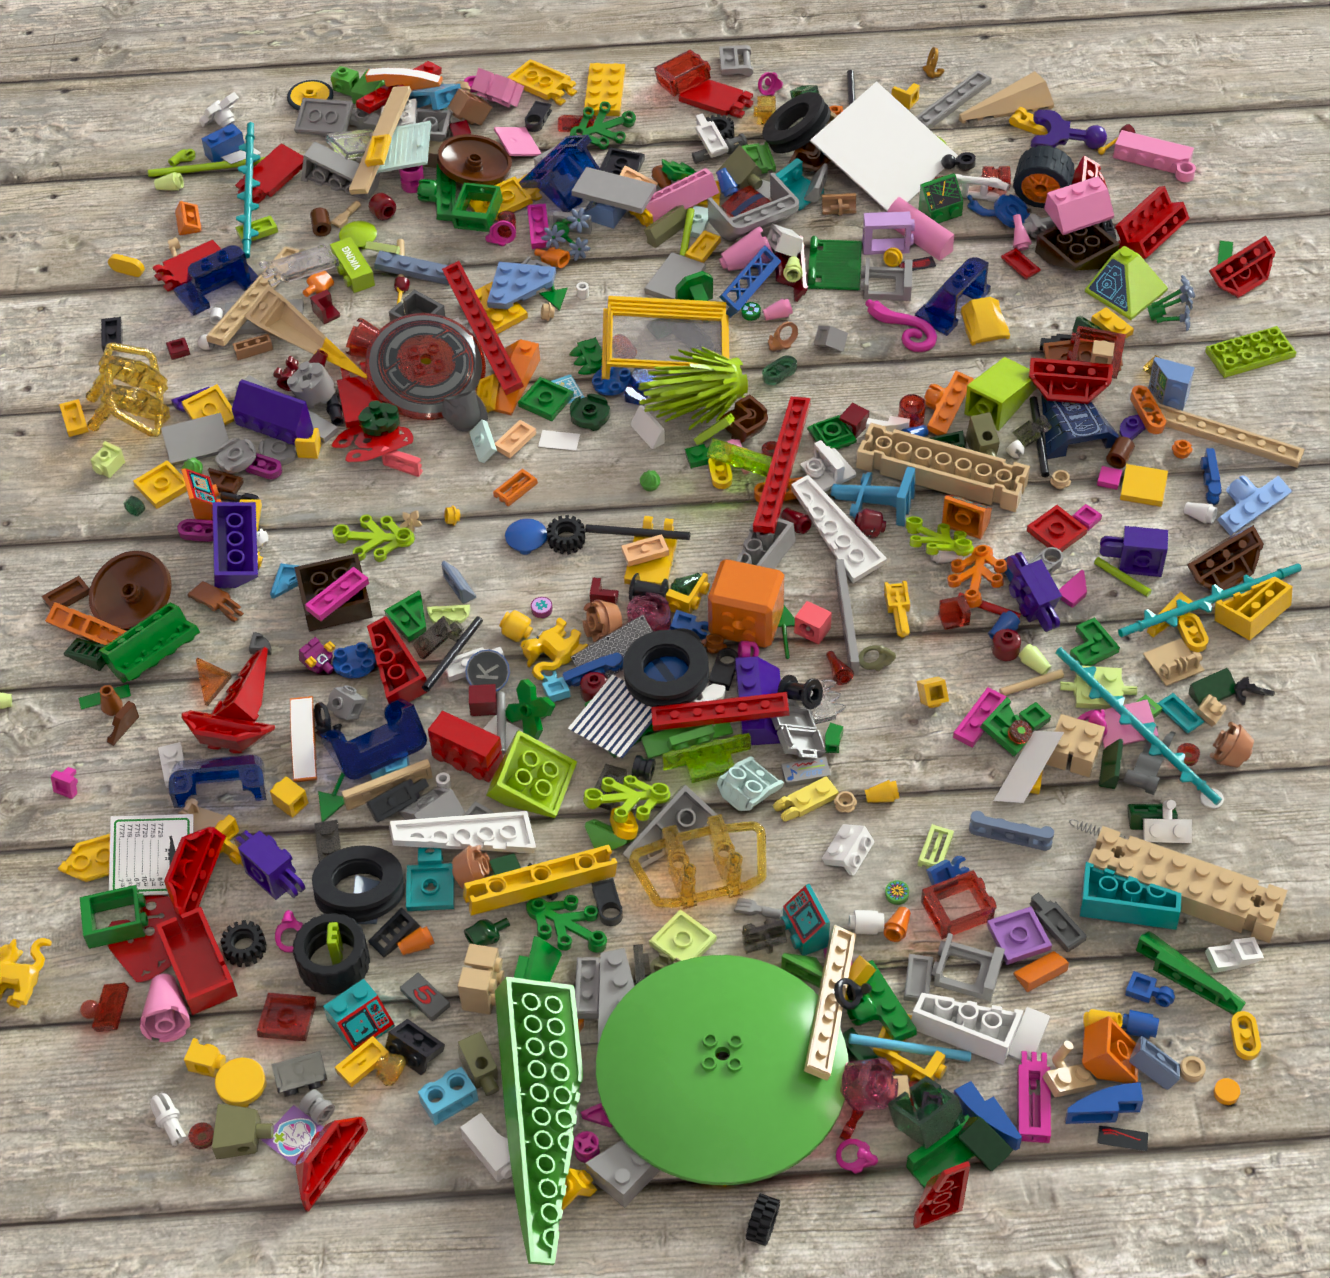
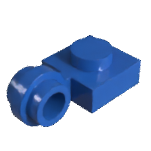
[1125,971,1175,1007]

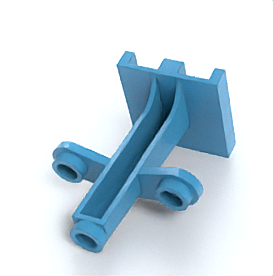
[831,467,915,527]

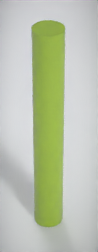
[679,208,695,256]
[1094,557,1152,597]

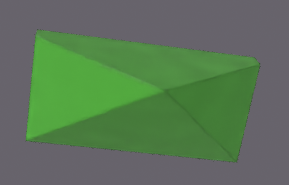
[585,819,634,850]
[781,953,823,988]

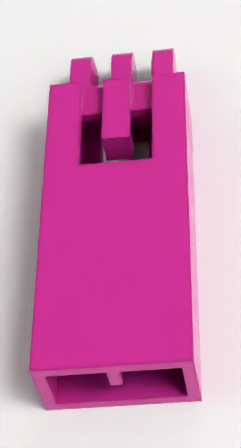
[1017,1051,1051,1143]

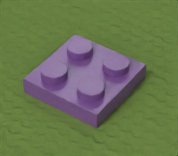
[987,906,1052,965]

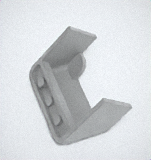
[707,173,799,241]

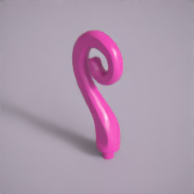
[865,299,937,352]

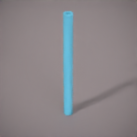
[848,1033,971,1062]

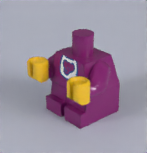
[299,637,335,674]

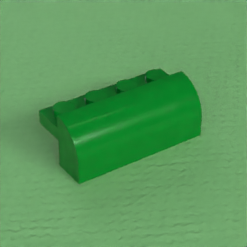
[99,602,200,683]

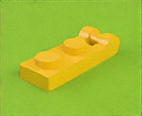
[1009,107,1048,135]

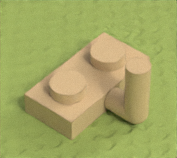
[1042,1041,1097,1098]

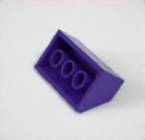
[232,379,314,445]
[212,502,258,588]
[735,657,781,746]

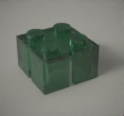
[888,1076,965,1149]

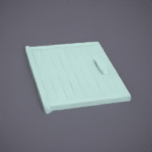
[376,121,431,174]

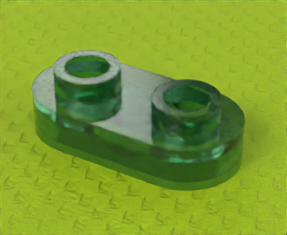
[762,355,797,385]

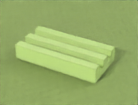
[917,824,954,869]

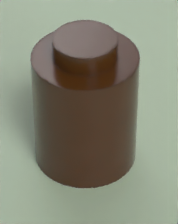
[310,207,331,237]
[1106,437,1135,469]

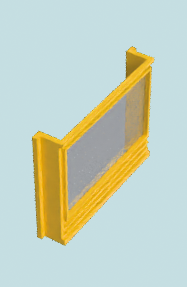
[602,296,729,379]

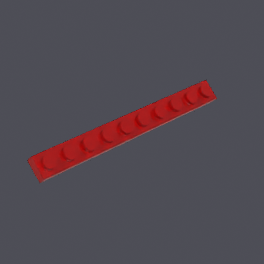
[442,261,524,395]
[753,396,811,534]

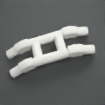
[955,174,1010,202]

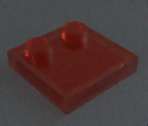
[257,992,317,1042]

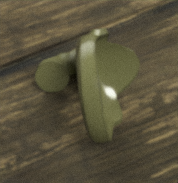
[858,645,896,671]

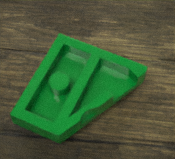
[384,590,427,642]
[980,697,1030,757]

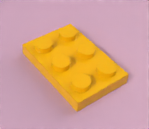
[475,281,528,334]

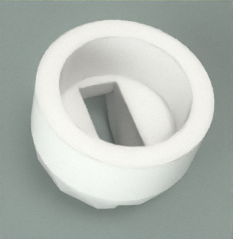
[198,334,214,350]
[1006,440,1024,458]

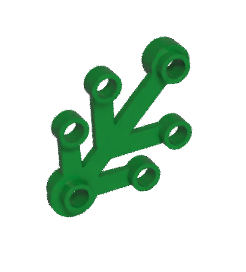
[570,101,636,150]
[526,895,607,953]

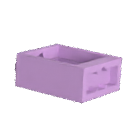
[862,211,915,255]

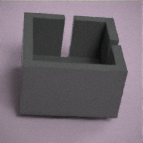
[389,289,446,345]

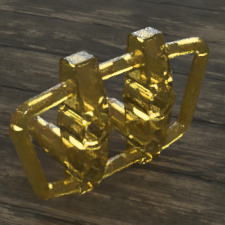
[86,343,171,437]
[629,814,767,909]

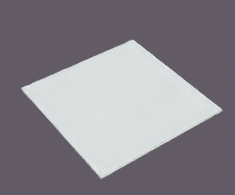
[810,81,958,211]

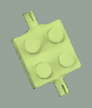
[1060,666,1138,709]

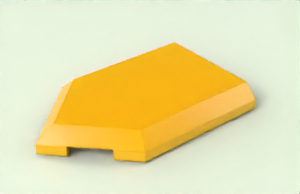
[58,834,110,882]

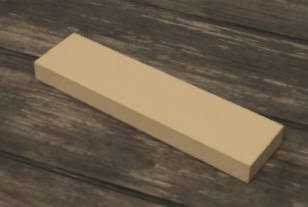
[342,759,433,810]

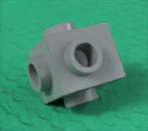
[326,685,367,720]

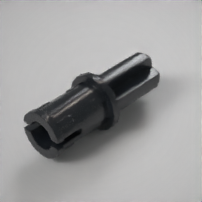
[326,394,344,426]

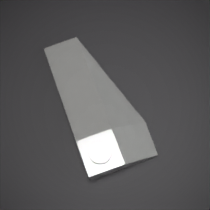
[622,785,719,869]

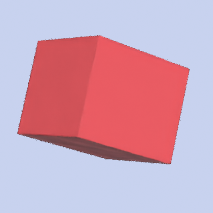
[794,601,832,645]

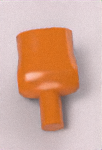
[534,247,570,268]
[303,269,334,297]

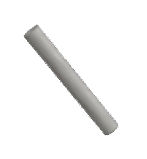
[496,692,506,754]

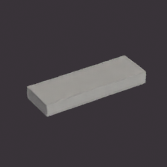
[575,957,601,1019]

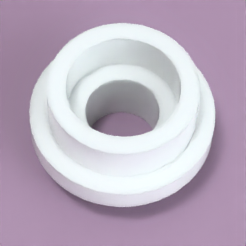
[804,458,825,478]

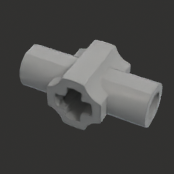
[1022,213,1056,239]

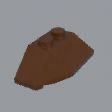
[1187,525,1264,590]

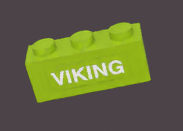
[329,237,375,293]

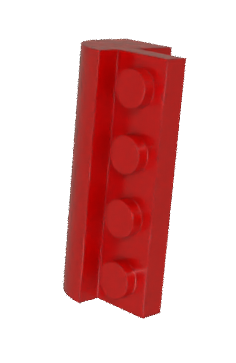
[1115,186,1190,259]

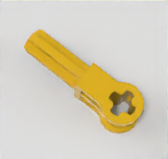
[884,581,910,638]

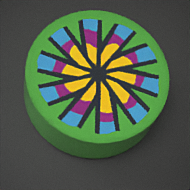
[885,880,909,905]

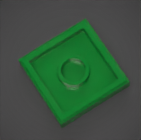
[518,377,574,421]

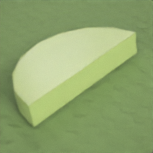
[365,241,400,254]
[427,605,470,627]

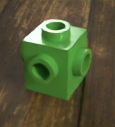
[331,66,359,96]

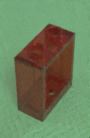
[654,49,711,97]
[1067,326,1126,379]
[921,870,997,939]

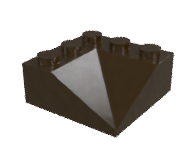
[1035,224,1120,271]
[294,553,373,632]

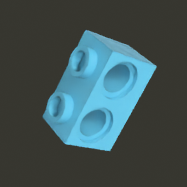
[418,1066,479,1126]

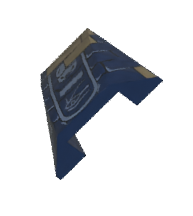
[1041,395,1121,459]

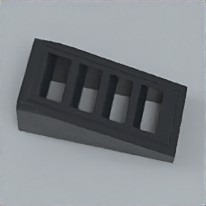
[367,907,420,957]

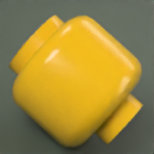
[499,610,533,642]

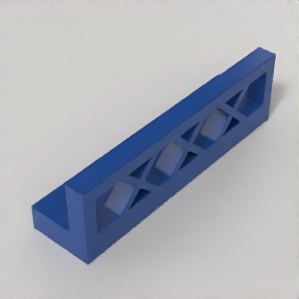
[719,245,781,318]

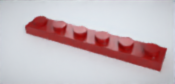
[356,61,442,114]
[651,692,790,731]

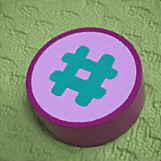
[531,597,553,618]

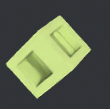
[91,441,125,478]

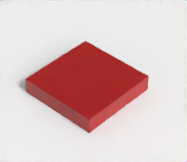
[1027,505,1088,552]

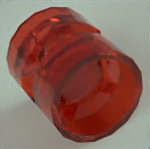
[982,166,1011,191]
[898,394,926,428]

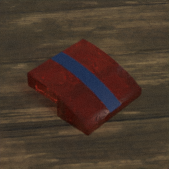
[721,186,772,217]

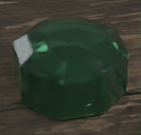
[123,496,145,516]

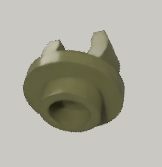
[650,953,672,974]

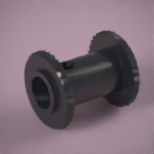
[629,573,669,609]
[778,675,823,710]

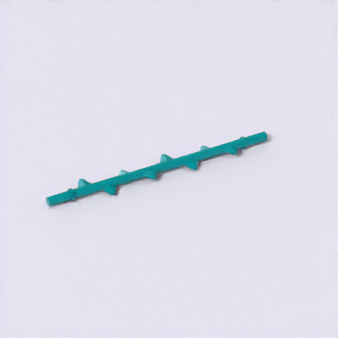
[236,122,261,259]
[1118,563,1302,637]
[1055,647,1222,805]

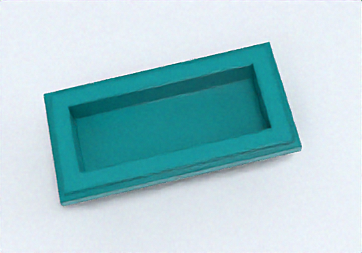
[1157,693,1205,734]

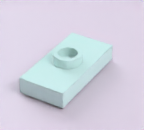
[683,205,709,238]
[469,420,497,463]

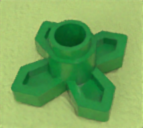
[505,679,556,740]

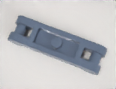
[969,811,1054,851]

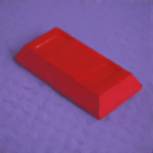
[1001,248,1041,280]

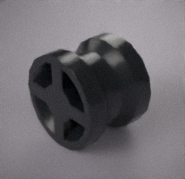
[632,755,656,781]

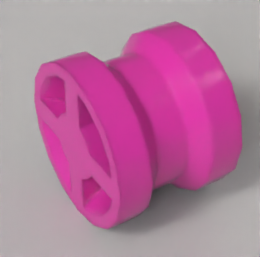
[574,1131,600,1163]

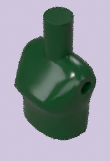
[464,918,510,946]

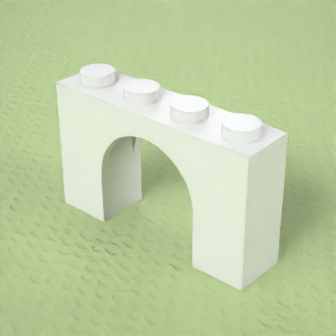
[460,1110,580,1182]

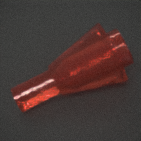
[826,651,854,685]

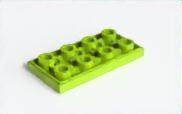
[1205,326,1297,378]

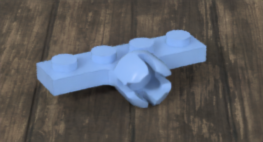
[1217,475,1292,536]

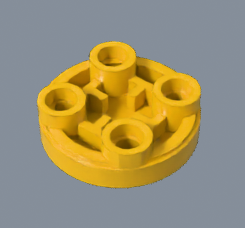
[215,1058,267,1108]

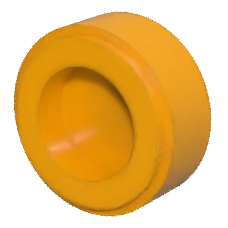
[1213,1078,1240,1105]

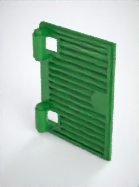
[808,236,862,291]

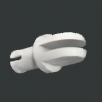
[150,1093,187,1146]

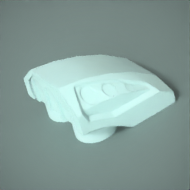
[717,756,784,811]

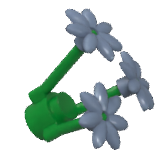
[541,208,591,261]
[1147,275,1195,331]

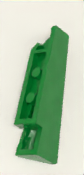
[1136,931,1246,1015]
[514,936,562,982]

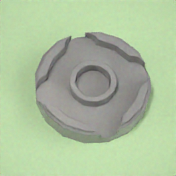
[258,435,298,466]
[215,438,257,473]

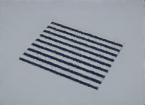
[568,675,652,759]

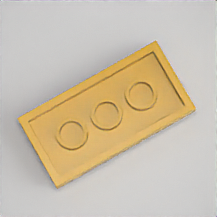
[584,63,626,116]

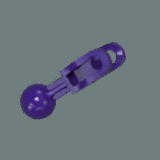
[1031,110,1107,149]

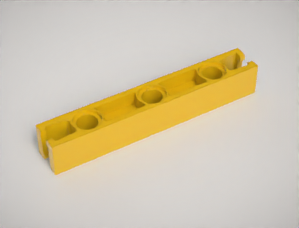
[463,845,617,916]

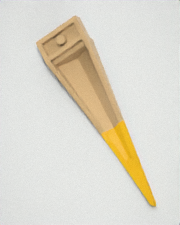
[245,286,370,380]

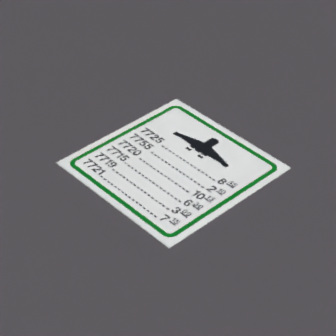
[109,814,193,895]

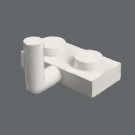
[1143,800,1192,843]

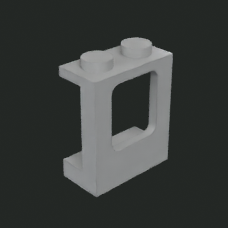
[860,258,913,301]
[931,933,1005,1002]

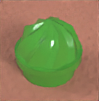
[182,457,203,474]
[640,470,661,491]

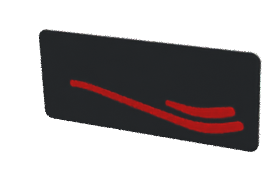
[1098,1125,1148,1151]

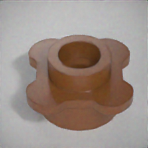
[701,634,727,653]

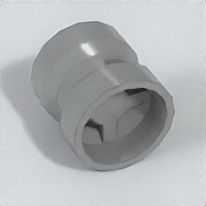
[299,1089,335,1125]

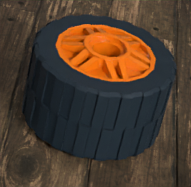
[1013,146,1075,209]

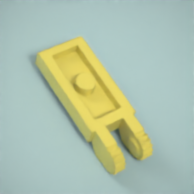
[773,776,839,822]

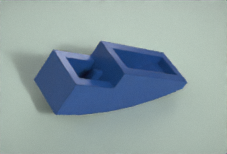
[952,1081,1022,1151]
[1065,1082,1143,1124]

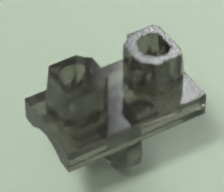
[742,917,787,954]

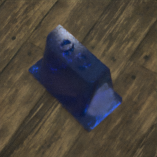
[519,135,601,212]
[174,245,259,316]
[915,257,991,336]

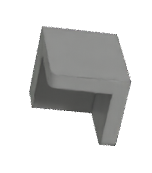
[813,325,848,351]

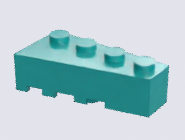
[1080,862,1182,930]

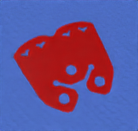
[331,425,414,462]
[108,895,186,982]

